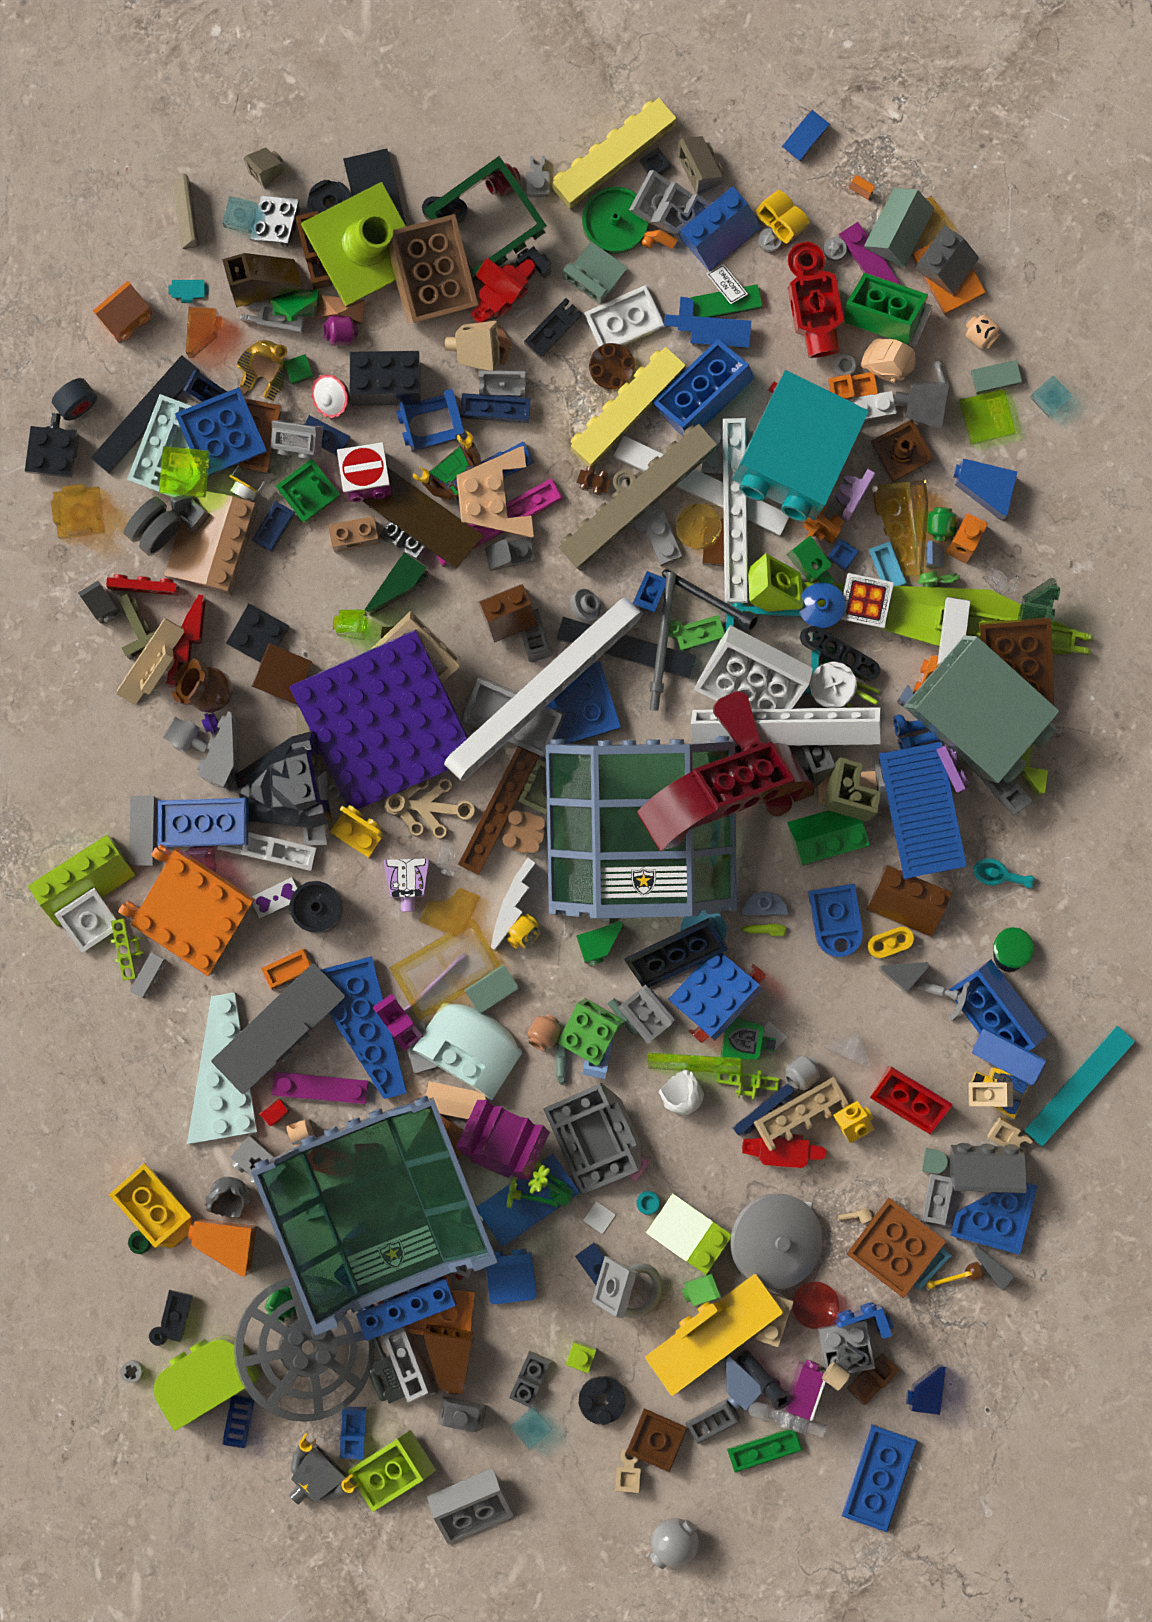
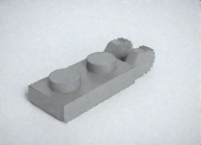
[240,301,306,334]

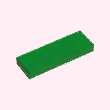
[690,284,762,318]
[727,1427,802,1473]

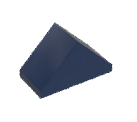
[183,370,227,403]

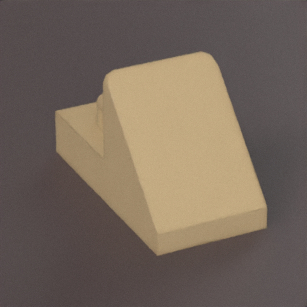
[969,1082,1013,1107]

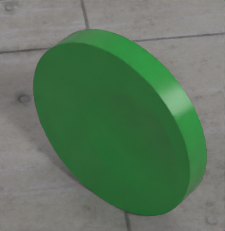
[582,186,648,254]

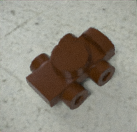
[576,466,611,496]

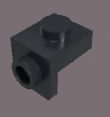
[516,246,552,279]

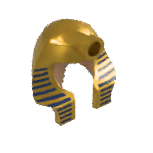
[236,340,287,402]

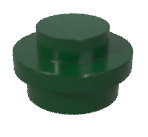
[128,1230,152,1254]

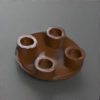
[589,343,635,389]

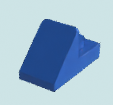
[633,571,666,613]

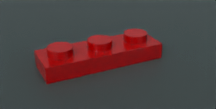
[106,574,180,596]

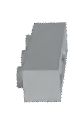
[130,952,166,998]

